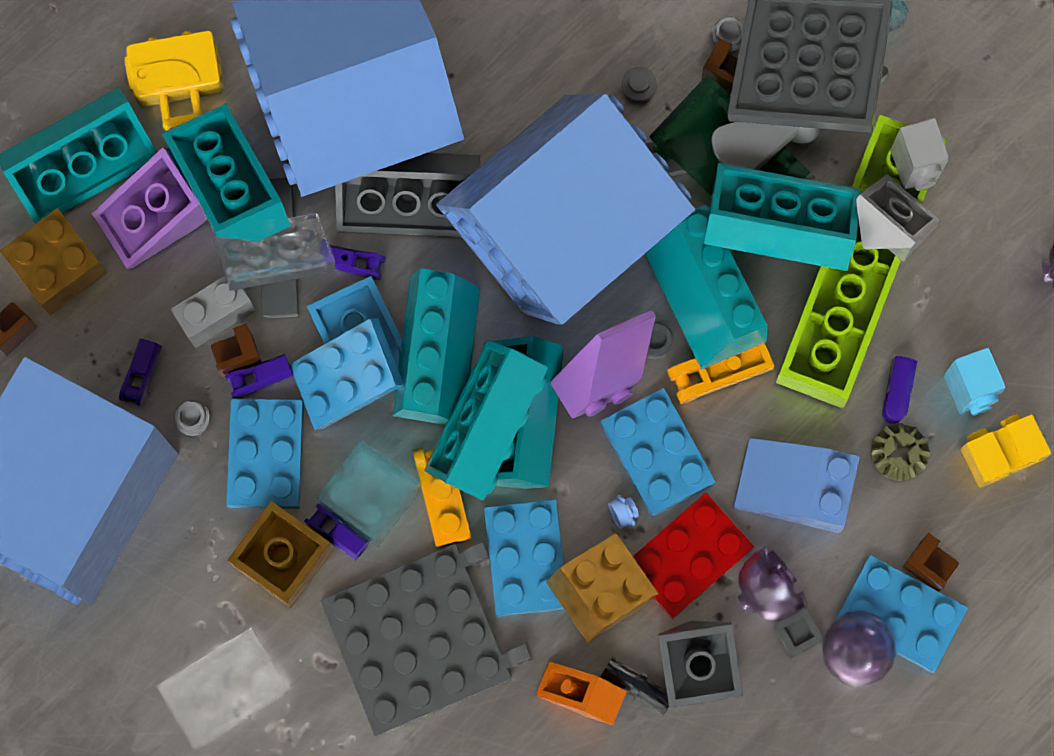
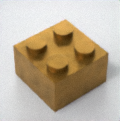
[0,208,107,315]
[227,501,334,608]
[546,533,658,643]

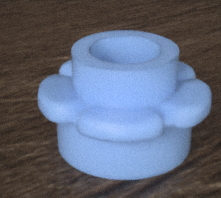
[608,494,639,529]

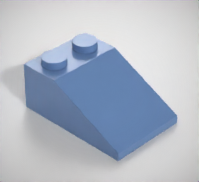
[733,438,860,534]

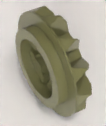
[871,423,930,481]

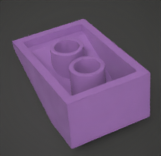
[92,147,207,269]
[550,310,655,419]

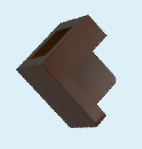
[701,38,738,95]
[0,302,38,356]
[211,323,262,379]
[902,533,959,592]

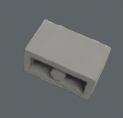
[890,118,949,191]
[170,271,255,348]

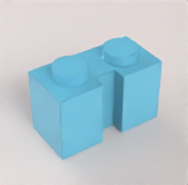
[943,347,1006,416]

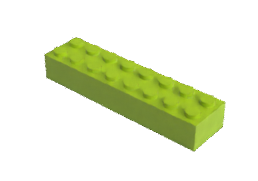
[776,115,947,409]

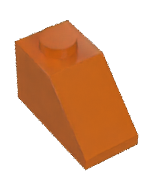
[535,661,627,726]

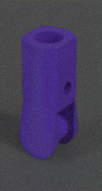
[318,243,386,280]
[119,338,162,407]
[225,354,294,398]
[882,356,918,424]
[304,503,370,561]

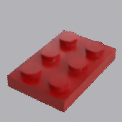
[632,493,755,620]

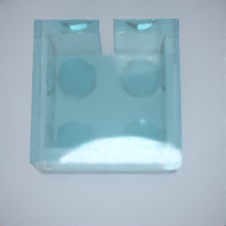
[317,440,422,547]

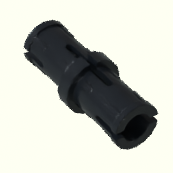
[601,657,669,716]

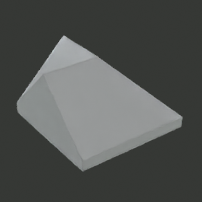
[856,174,941,262]

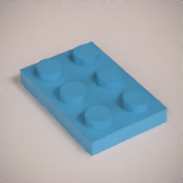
[307,276,402,368]
[289,319,404,430]
[600,388,716,518]
[226,399,304,509]
[484,499,564,617]
[835,555,968,673]

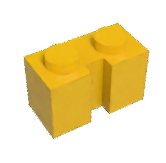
[960,413,1051,489]

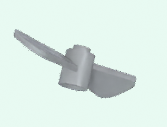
[712,66,889,170]

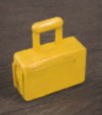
[124,31,224,131]

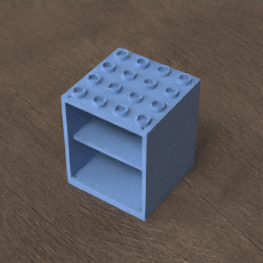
[230,0,465,197]
[436,93,695,325]
[0,356,178,606]

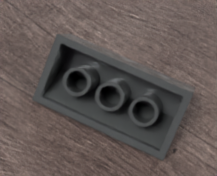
[335,153,480,237]

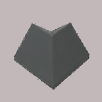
[658,621,743,708]

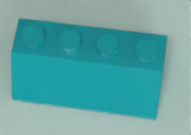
[0,87,157,224]
[162,104,291,242]
[704,163,861,271]
[645,205,768,370]
[392,268,480,425]
[483,336,564,489]
[424,340,548,501]

